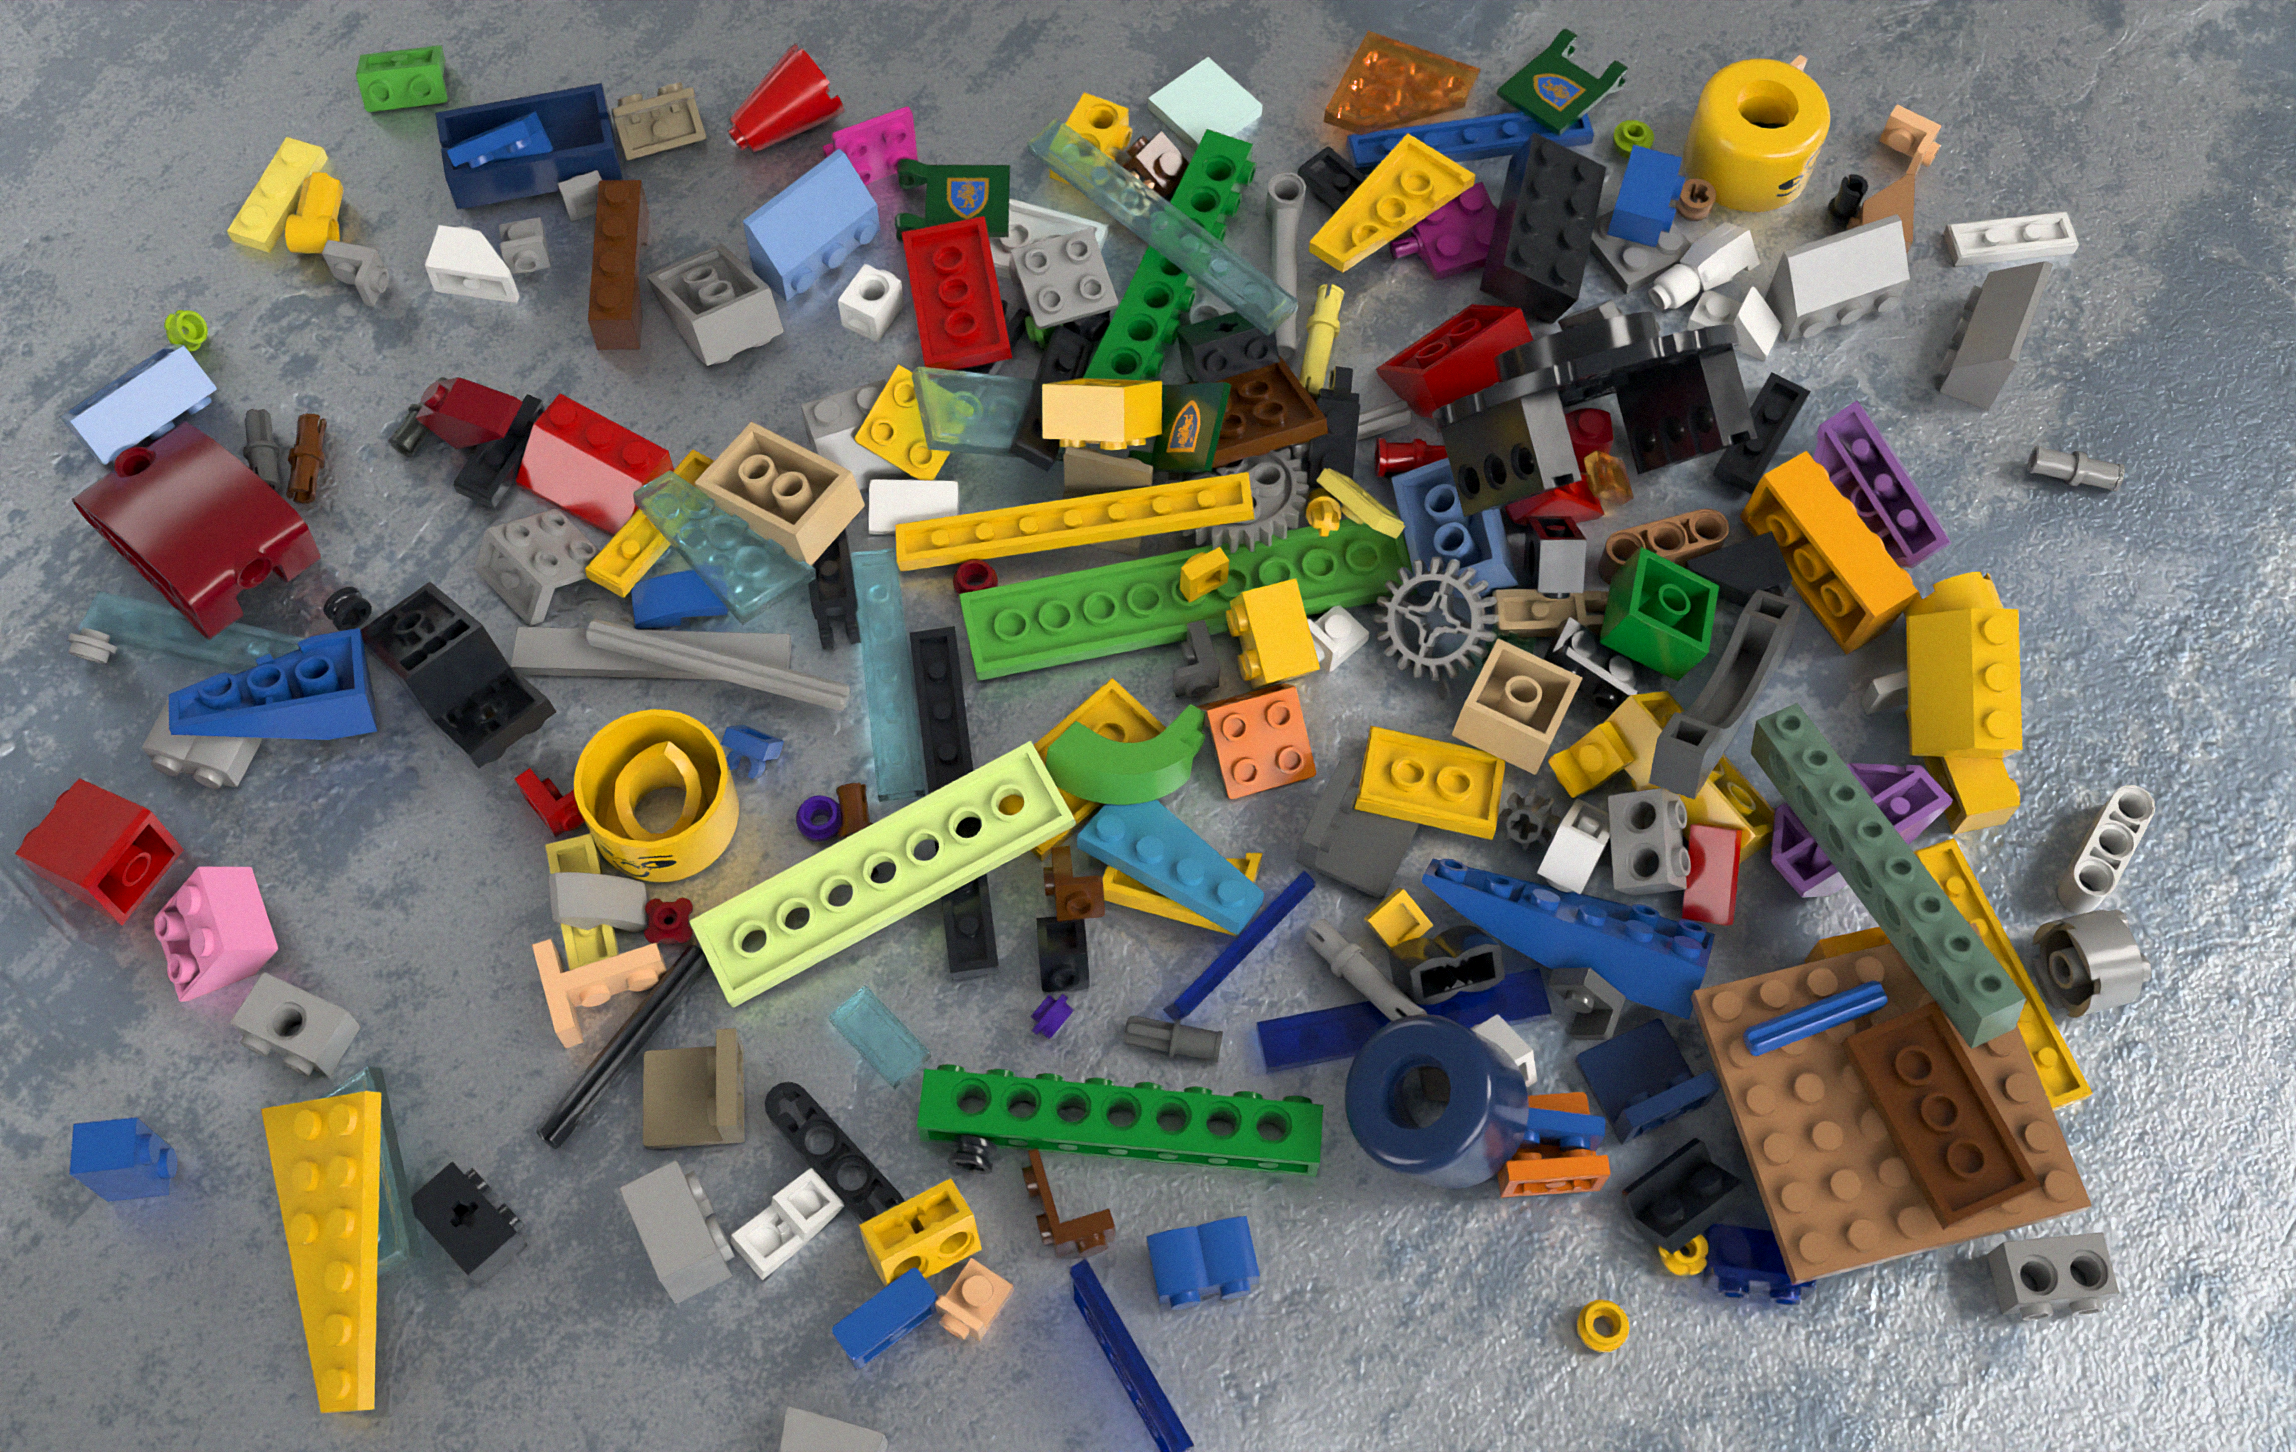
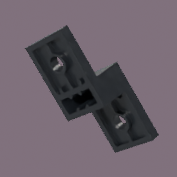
[360,582,557,769]

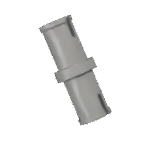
[2028,446,2125,491]

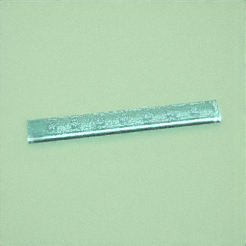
[1027,117,1298,336]

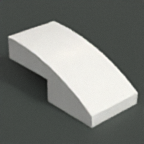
[730,1167,844,1280]

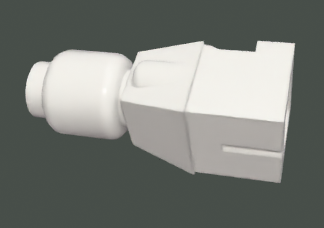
[1648,222,1760,311]

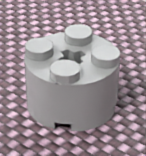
[2032,909,2152,1018]

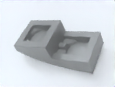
[548,872,649,933]

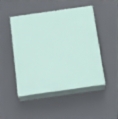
[1148,57,1262,151]

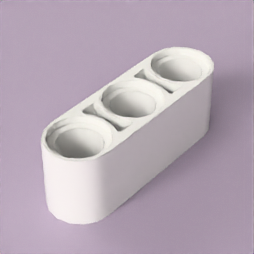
[2057,785,2156,914]

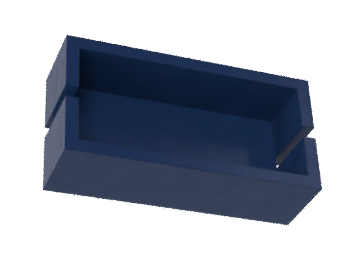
[435,83,623,210]

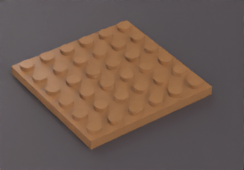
[1690,923,2092,1285]

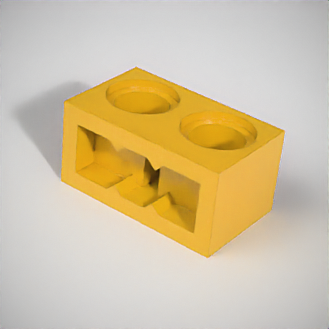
[1049,92,1133,194]
[859,1178,982,1288]

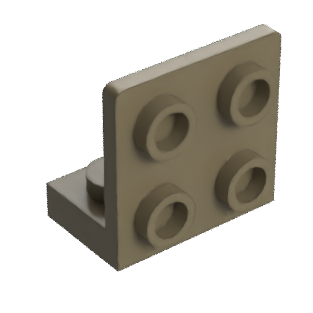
[1062,446,1153,557]
[643,1028,745,1149]

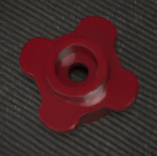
[644,897,694,945]

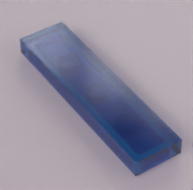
[1163,870,1316,1022]

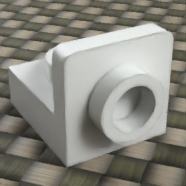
[1307,605,1370,673]

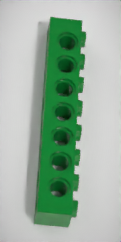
[1083,129,1257,380]
[917,1064,1323,1177]

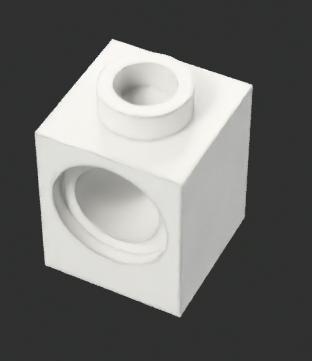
[838,264,904,342]

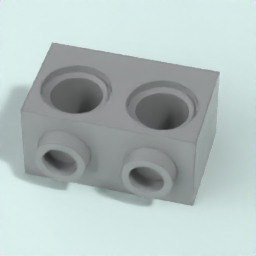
[1608,788,1691,896]
[1987,1232,2119,1321]

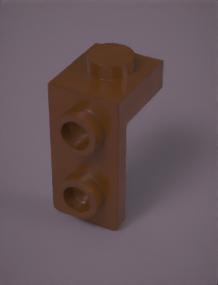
[1021,1148,1115,1258]

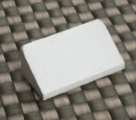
[869,479,960,535]

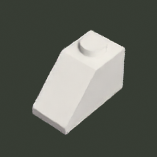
[425,225,519,303]
[1537,798,1610,894]

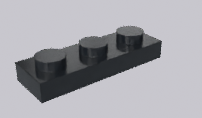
[1713,372,1811,495]

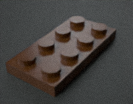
[1841,1001,2041,1230]

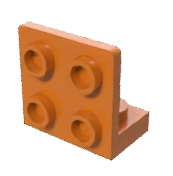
[1196,683,1316,799]
[1497,1092,1611,1198]

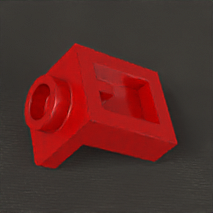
[514,768,585,838]

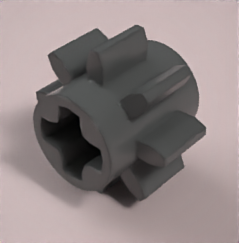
[1498,787,1561,850]

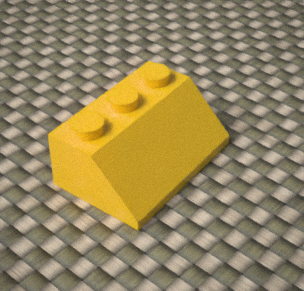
[1906,608,2023,758]

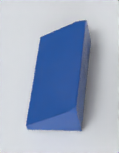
[832,1268,938,1370]

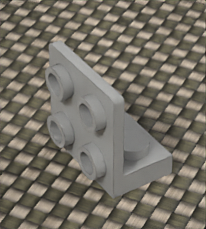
[1009,227,1118,330]
[474,509,600,626]

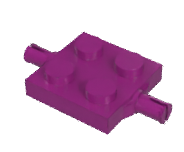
[1389,181,1498,281]

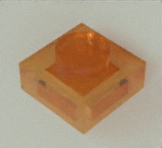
[1583,451,1634,506]

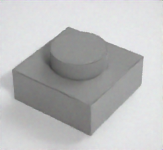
[558,170,602,222]

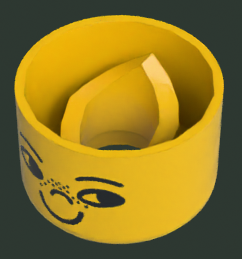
[1683,58,1830,212]
[574,709,739,882]

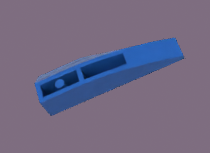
[1421,858,1715,1020]

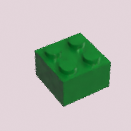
[1599,547,1719,681]

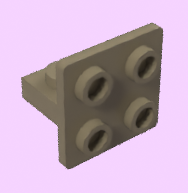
[612,82,707,161]

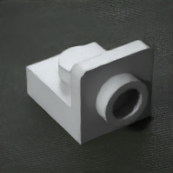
[499,217,551,274]
[322,240,389,306]

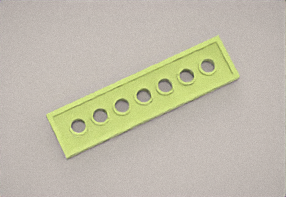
[689,741,1076,1008]

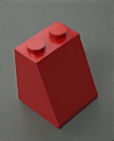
[15,778,184,926]

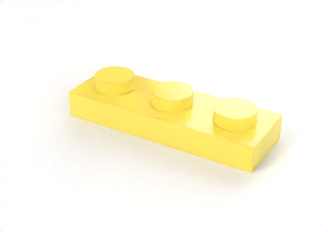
[227,137,328,253]
[545,833,619,970]

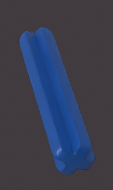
[1743,981,1888,1056]

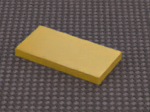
[998,678,1166,861]

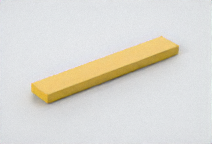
[1914,838,2093,1111]

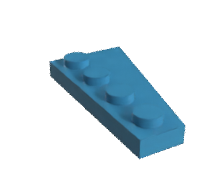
[1077,800,1264,935]

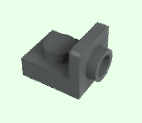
[1173,619,1220,697]
[1547,968,1626,1040]

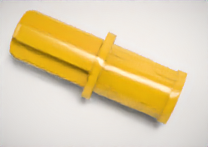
[1306,488,1341,537]

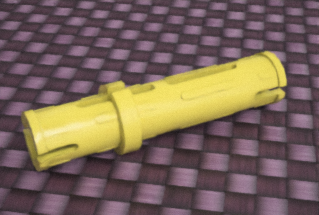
[1299,284,1344,401]

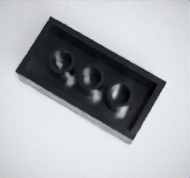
[1479,132,1607,324]

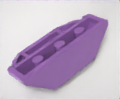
[1813,400,1952,569]
[1771,763,1953,898]

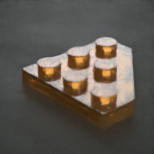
[1323,31,1481,135]

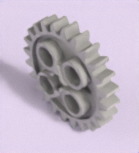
[1165,448,1309,553]

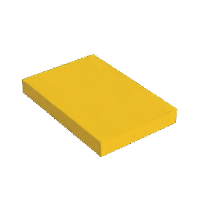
[1354,726,1506,840]

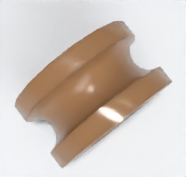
[1675,178,1716,221]

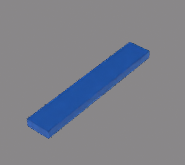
[1346,112,1594,175]

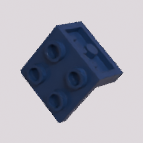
[1575,1018,1720,1145]

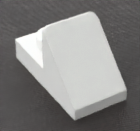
[1686,286,1782,362]

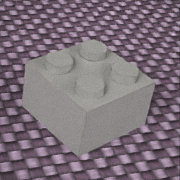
[619,1160,735,1304]

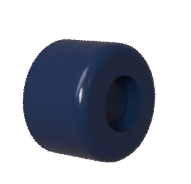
[1344,1014,1529,1189]

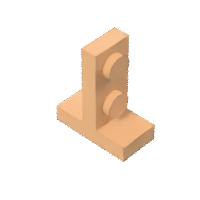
[532,939,667,1049]

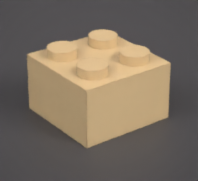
[1451,639,1582,775]

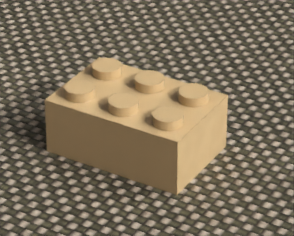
[694,421,865,568]

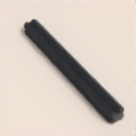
[536,945,710,1149]

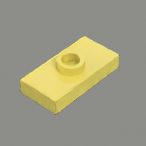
[1316,468,1405,539]

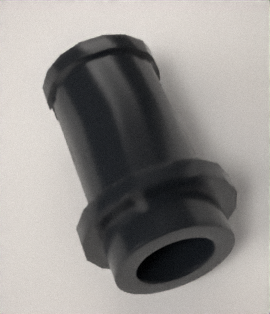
[1827,174,1868,226]

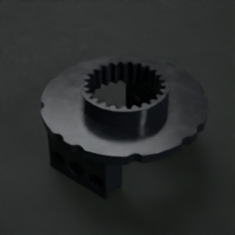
[1432,311,1757,517]

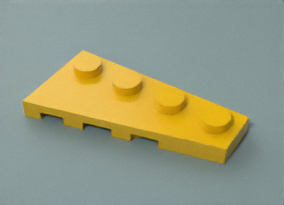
[1308,133,1476,273]

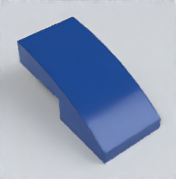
[630,567,728,629]

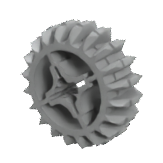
[1374,557,1499,681]

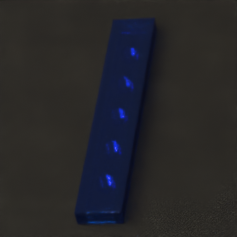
[1256,968,1552,1073]

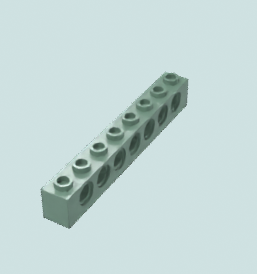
[1750,703,2026,1049]

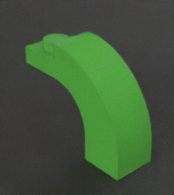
[1046,704,1206,805]

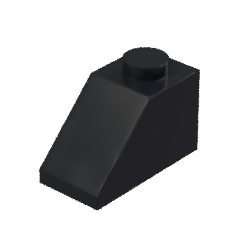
[1684,531,1793,608]

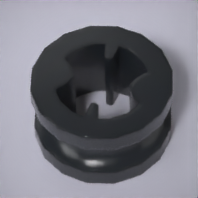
[323,586,372,631]
[948,1135,997,1174]

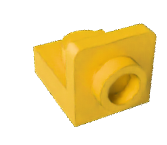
[1548,721,1634,798]

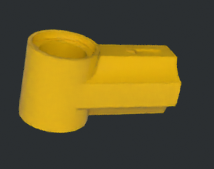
[285,172,344,254]

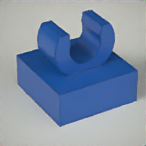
[721,725,785,779]

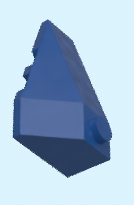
[168,628,377,740]

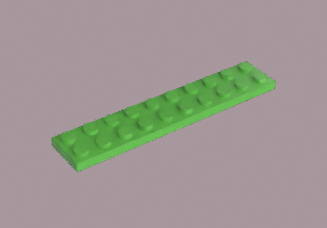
[959,510,1417,681]

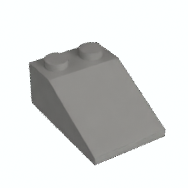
[646,244,784,366]

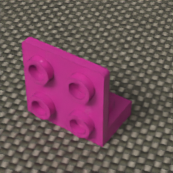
[822,106,918,186]

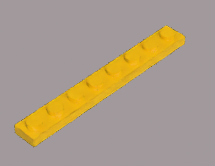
[895,472,1255,572]

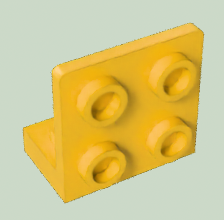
[854,364,974,481]

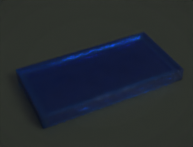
[1069,1259,1195,1452]

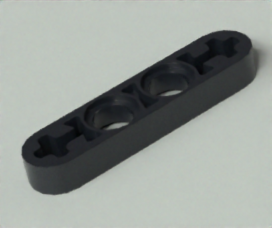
[764,1082,905,1224]

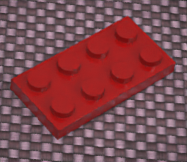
[902,216,1013,375]

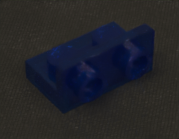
[1703,1223,1817,1306]

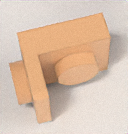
[1879,104,1941,175]
[935,1258,1014,1342]

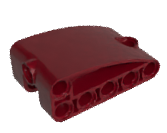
[72,421,321,640]

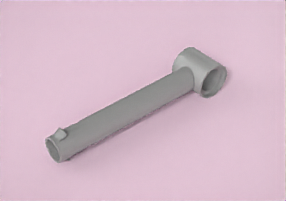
[1265,172,1306,359]

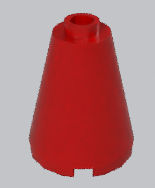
[727,43,845,153]

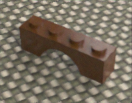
[588,180,650,350]

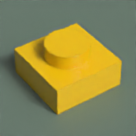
[1180,547,1229,603]
[1363,888,1433,951]

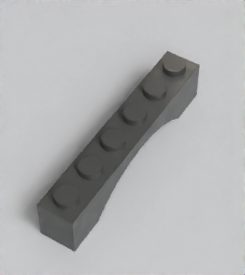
[1649,589,1801,799]

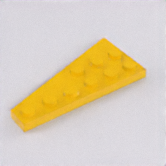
[261,1091,381,1413]

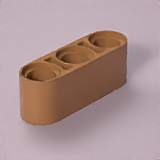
[1598,508,1729,585]

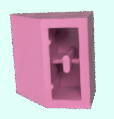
[154,867,278,1002]

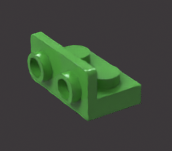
[356,45,448,112]

